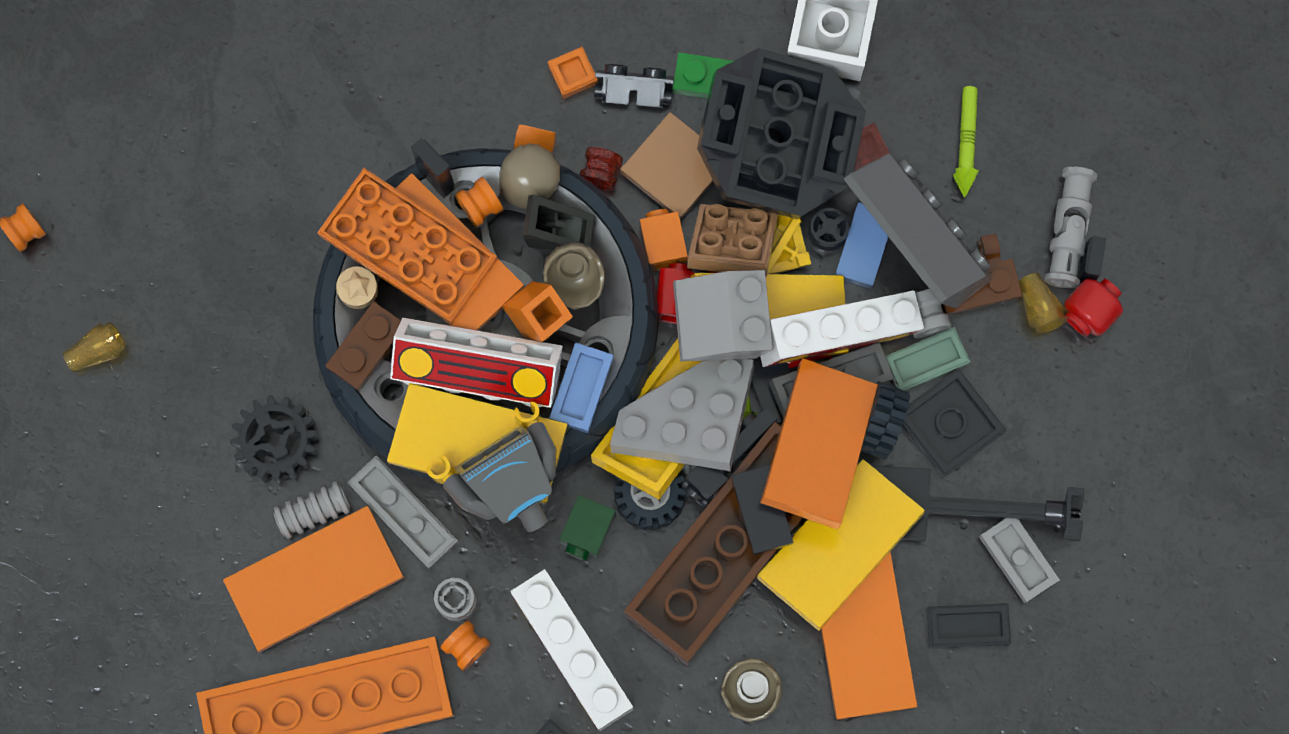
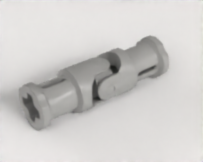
[1044,167,1098,289]

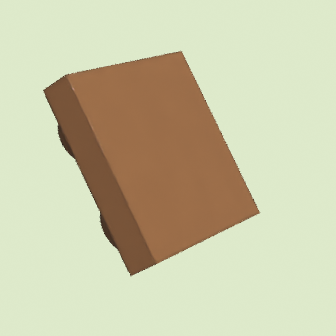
[620,112,714,221]
[688,204,778,277]

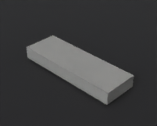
[347,455,459,570]

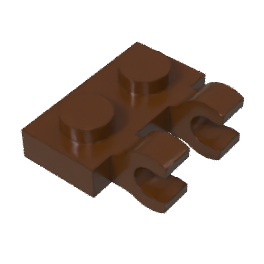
[942,233,1023,316]

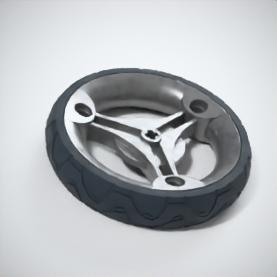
[313,148,659,481]

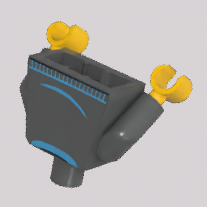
[427,402,556,532]

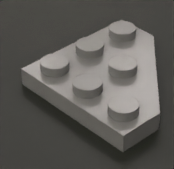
[610,359,754,471]

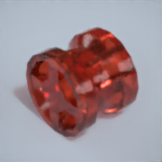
[579,147,623,190]

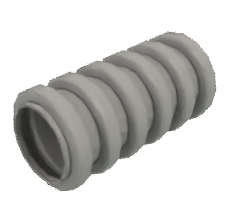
[273,480,351,539]

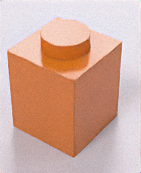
[639,209,688,272]
[502,281,573,342]

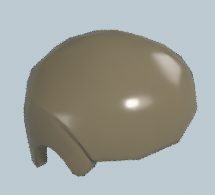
[499,144,560,209]
[543,242,605,310]
[721,658,783,722]

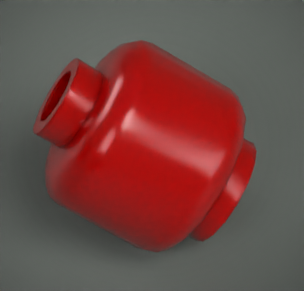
[1064,278,1123,337]

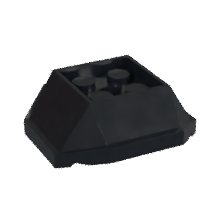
[697,48,866,219]

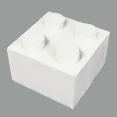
[787,0,878,81]

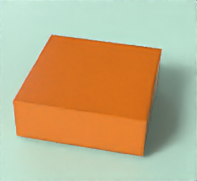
[547,47,598,99]

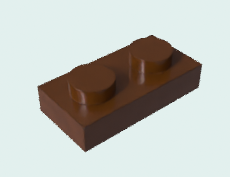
[325,301,401,392]

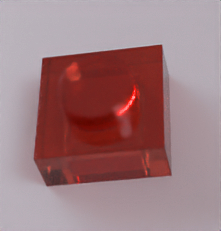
[854,122,890,171]

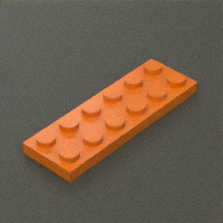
[196,636,454,734]

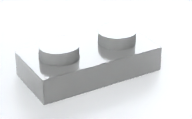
[979,518,1060,604]

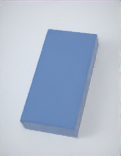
[835,202,888,290]
[549,343,614,433]

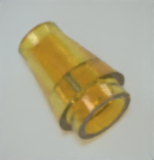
[1019,273,1066,334]
[63,322,126,372]

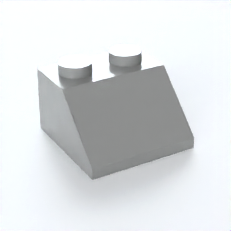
[673,270,773,361]

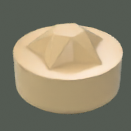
[336,266,378,309]

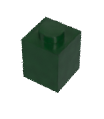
[560,495,616,562]

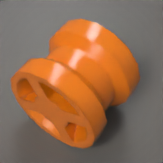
[455,177,504,227]
[0,203,46,253]
[440,620,491,671]

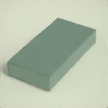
[885,327,971,391]

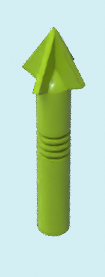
[953,86,979,198]

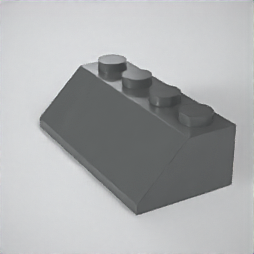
[844,154,993,309]

